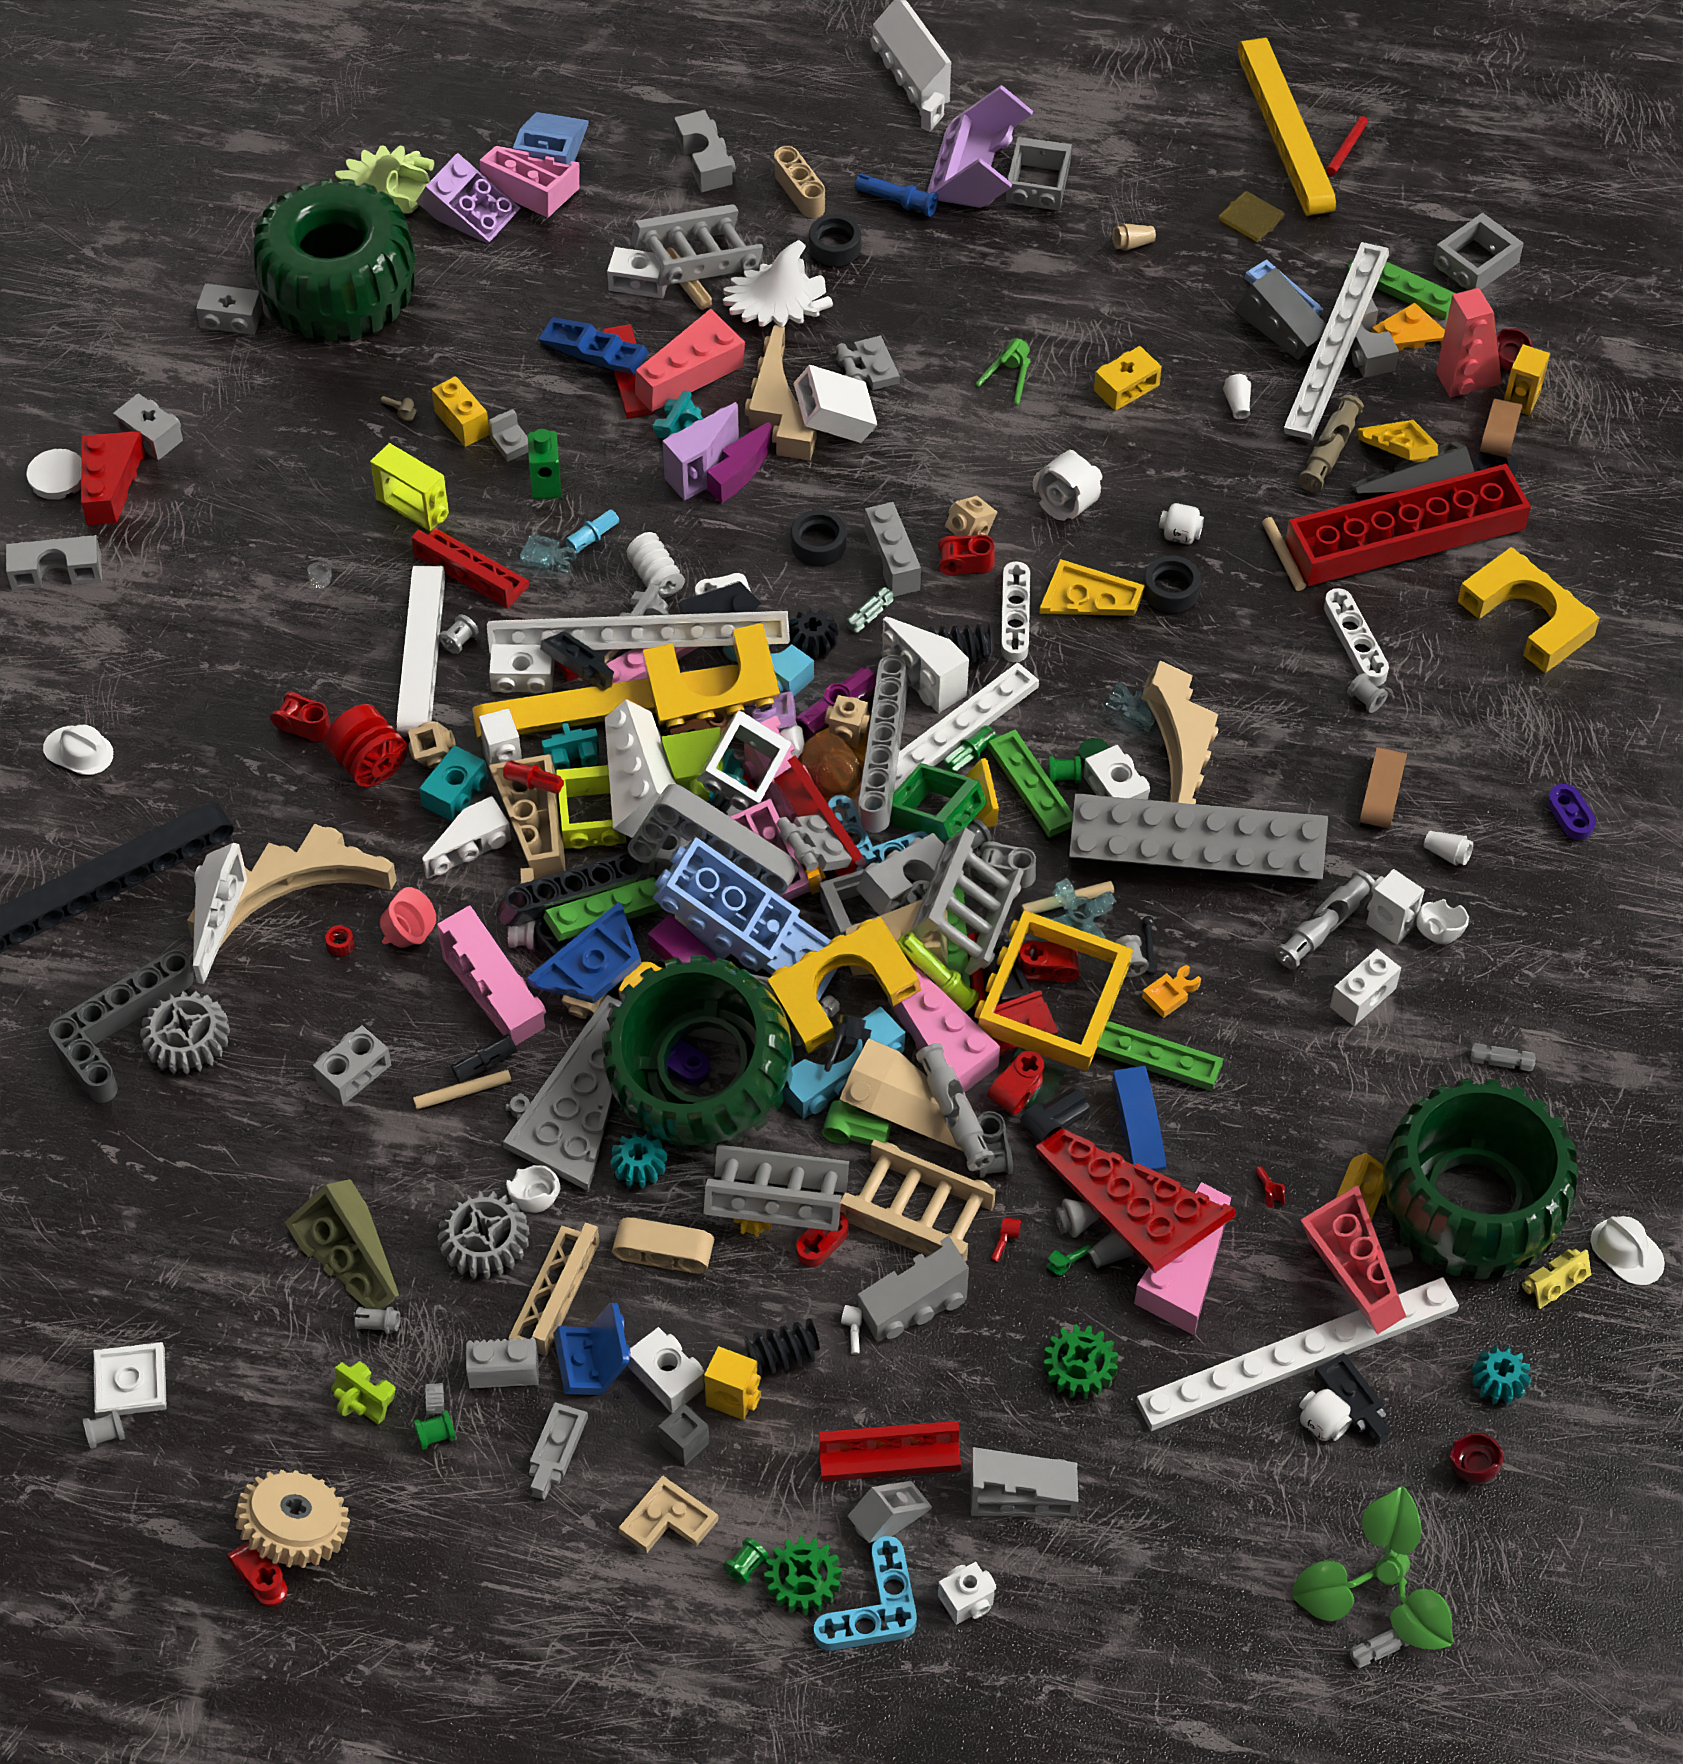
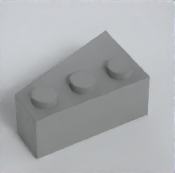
[858,1236,969,1342]
[970,1447,1078,1517]

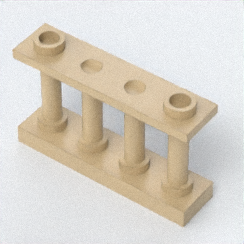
[840,1140,996,1262]

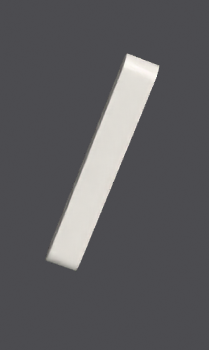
[397,566,445,737]

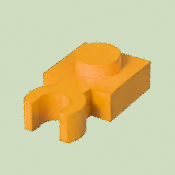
[1142,965,1201,1018]

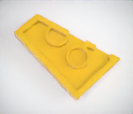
[1358,420,1438,462]
[1040,559,1145,616]

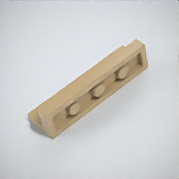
[508,1223,599,1356]

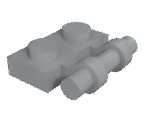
[835,336,900,390]
[777,814,852,871]

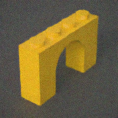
[1458,547,1600,673]
[642,623,780,729]
[767,917,922,1053]

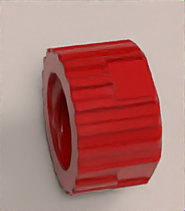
[325,925,355,957]

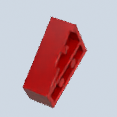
[81,431,146,526]

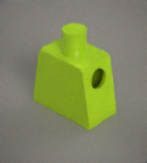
[661,727,724,802]

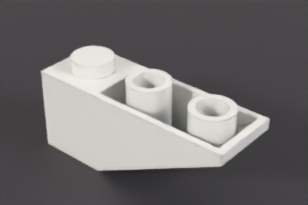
[422,796,511,879]

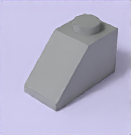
[848,1481,932,1543]

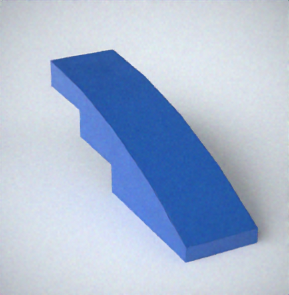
[538,317,649,375]

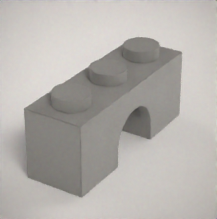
[674,110,736,192]
[1335,297,1399,378]
[865,502,921,597]
[6,535,102,591]
[856,833,945,915]

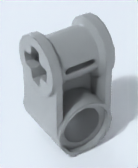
[974,841,1036,888]

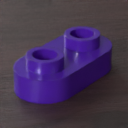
[1547,784,1596,840]
[667,1039,710,1086]

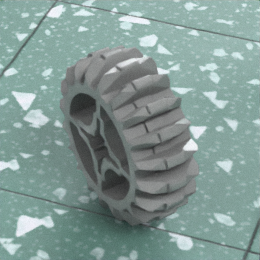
[140,990,230,1075]
[438,1190,530,1280]

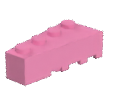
[888,963,1000,1092]

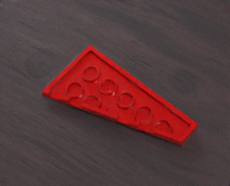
[1036,1128,1236,1273]

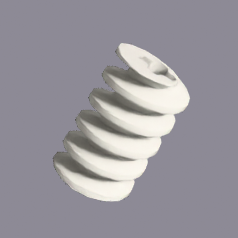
[627,532,685,598]

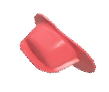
[379,887,436,948]

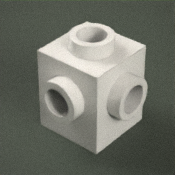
[938,1562,996,1625]

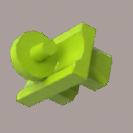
[331,1361,396,1424]

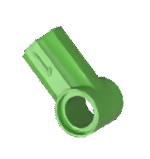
[822,1100,892,1146]

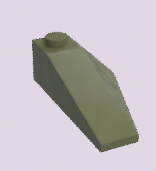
[284,1179,399,1310]

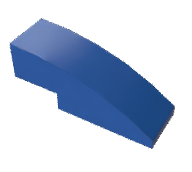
[1112,1066,1167,1171]

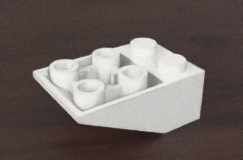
[881,617,969,713]

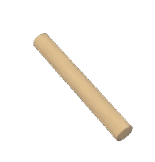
[1262,517,1306,591]
[1021,881,1114,914]
[413,1069,511,1110]

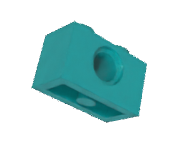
[419,745,488,822]

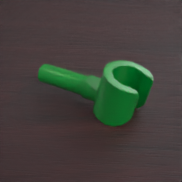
[1046,1245,1091,1276]

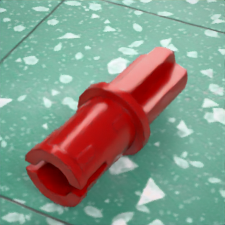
[503,760,564,794]

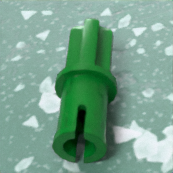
[943,725,997,773]

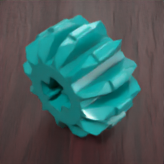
[610,1131,667,1189]
[1471,1345,1531,1406]

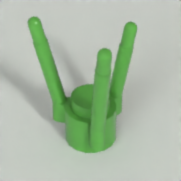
[975,338,1031,406]

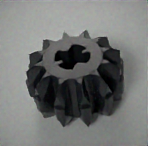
[789,608,839,659]

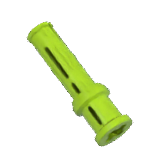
[897,931,979,1012]

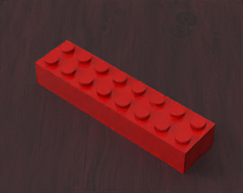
[1285,464,1531,586]

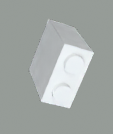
[794,365,877,443]

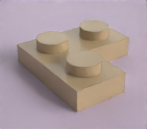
[619,1476,718,1553]

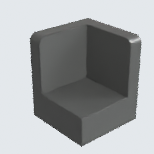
[659,1403,709,1466]

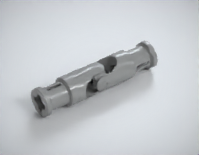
[1275,870,1375,970]
[916,1043,995,1171]

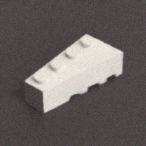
[605,700,676,838]

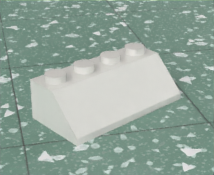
[870,0,951,110]

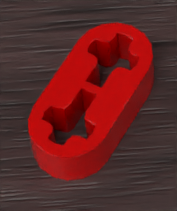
[796,1212,849,1267]

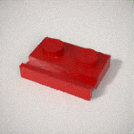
[991,990,1058,1056]

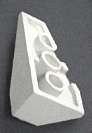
[193,843,248,984]

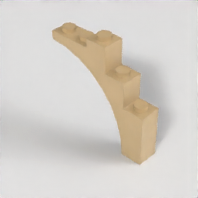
[187,824,397,948]

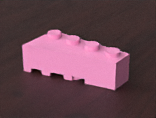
[437,905,546,1046]
[1134,1182,1231,1335]

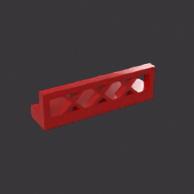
[411,528,529,609]
[774,756,868,877]
[819,1421,961,1482]

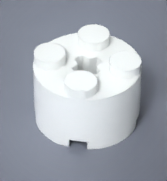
[1033,450,1102,521]

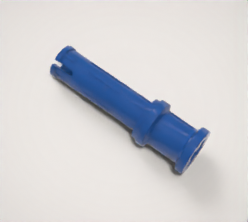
[855,173,938,217]

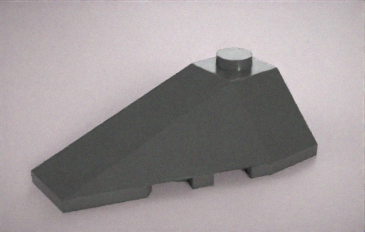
[1350,441,1475,493]

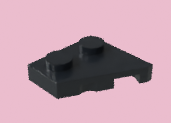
[677,581,761,614]

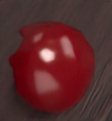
[1496,328,1533,370]
[1449,1433,1504,1485]

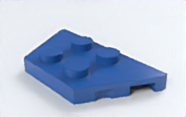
[527,902,642,1003]

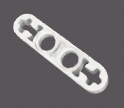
[1001,562,1030,662]
[1324,588,1389,686]

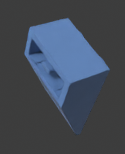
[513,112,589,165]

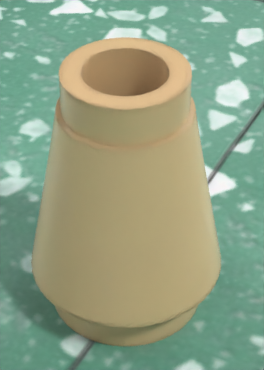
[1112,223,1156,251]

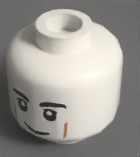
[1159,503,1204,545]
[1299,1389,1352,1441]

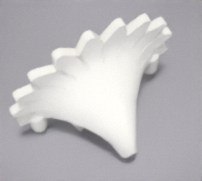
[723,240,833,327]

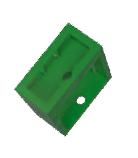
[890,763,987,843]

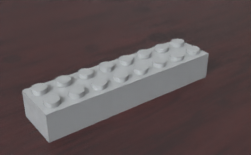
[1069,794,1328,880]

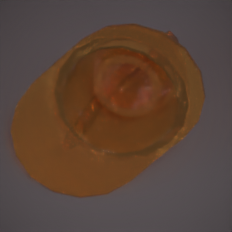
[802,733,863,800]

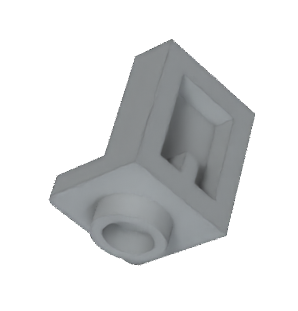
[489,410,528,462]

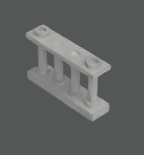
[631,204,763,286]
[910,827,1024,975]
[703,1145,849,1231]

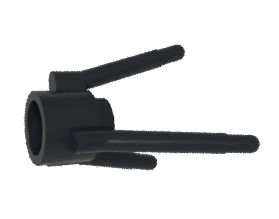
[824,1015,872,1072]

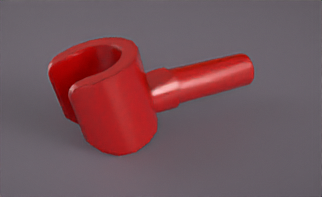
[1255,1166,1285,1208]
[990,1218,1021,1263]

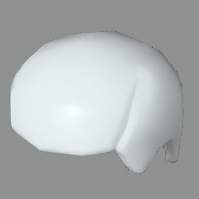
[1416,899,1469,945]
[506,1165,560,1213]

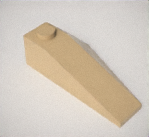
[839,1038,963,1151]

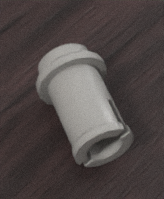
[355,1307,400,1334]

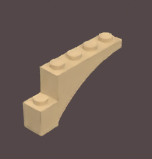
[745,325,817,461]
[1141,661,1218,804]

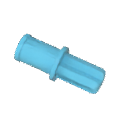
[565,510,619,555]

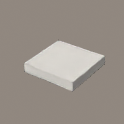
[93,1342,166,1418]

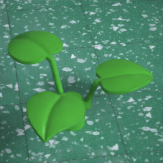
[1292,1486,1454,1650]

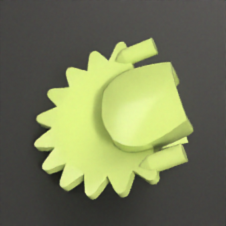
[335,145,434,213]

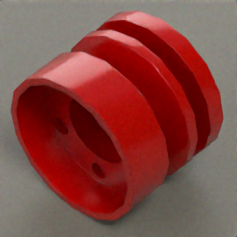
[324,704,408,787]

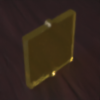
[1219,191,1285,242]

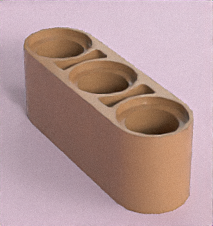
[1480,398,1522,458]
[1359,747,1407,829]

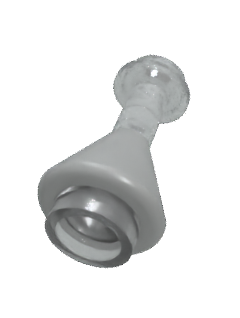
[1055,1199,1100,1238]

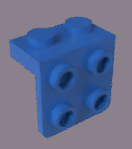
[553,1303,631,1395]

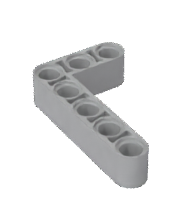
[628,784,799,895]

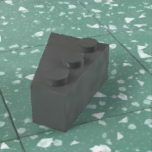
[1234,267,1326,360]

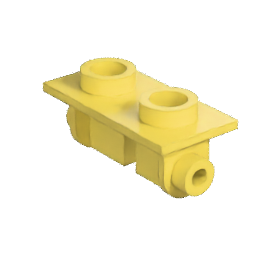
[1522,1249,1591,1309]

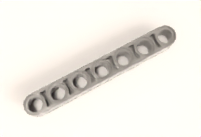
[859,655,908,833]

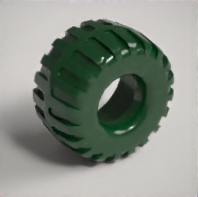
[253,178,415,342]
[602,955,794,1151]
[1382,1079,1578,1280]

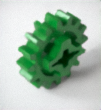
[1043,1324,1118,1399]
[764,1536,842,1615]

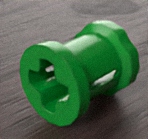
[1048,756,1081,784]
[413,1410,456,1451]
[723,1537,770,1586]

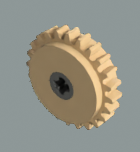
[235,1470,350,1568]

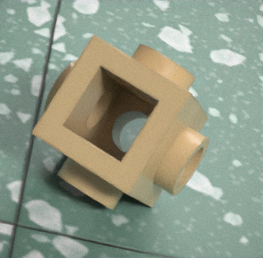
[945,496,997,536]
[825,695,871,748]
[408,721,456,768]

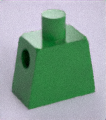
[527,429,562,500]

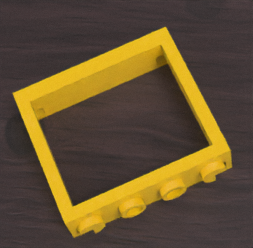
[974,910,1134,1072]

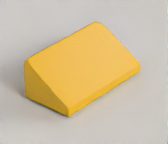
[965,758,999,827]
[1336,1153,1383,1220]

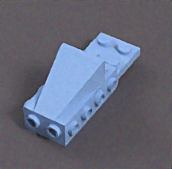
[652,837,837,1001]

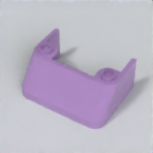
[927,85,1033,208]

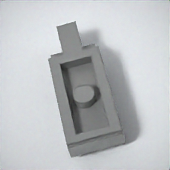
[529,1402,588,1500]

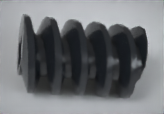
[928,624,991,663]
[744,1318,820,1376]

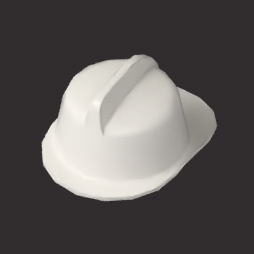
[43,725,113,775]
[1590,1216,1665,1286]

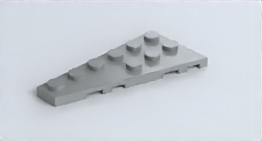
[503,995,622,1191]

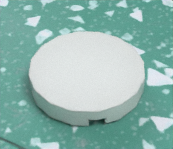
[26,449,81,499]

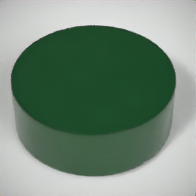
[1079,738,1109,766]

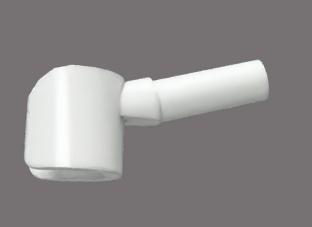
[841,1305,862,1355]

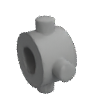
[506,1093,530,1120]

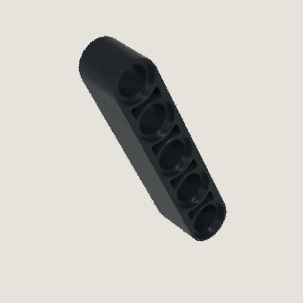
[496,853,643,927]

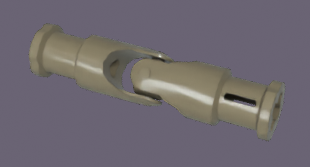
[1298,395,1364,492]

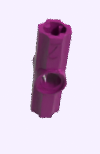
[796,667,877,739]

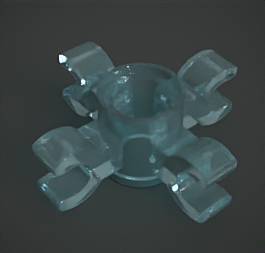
[1051,878,1116,940]

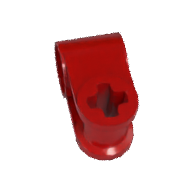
[938,534,995,575]
[270,692,331,742]
[1018,940,1080,983]
[987,1051,1044,1115]
[227,1540,287,1607]

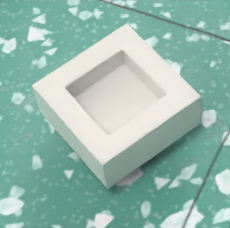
[919,92,945,132]

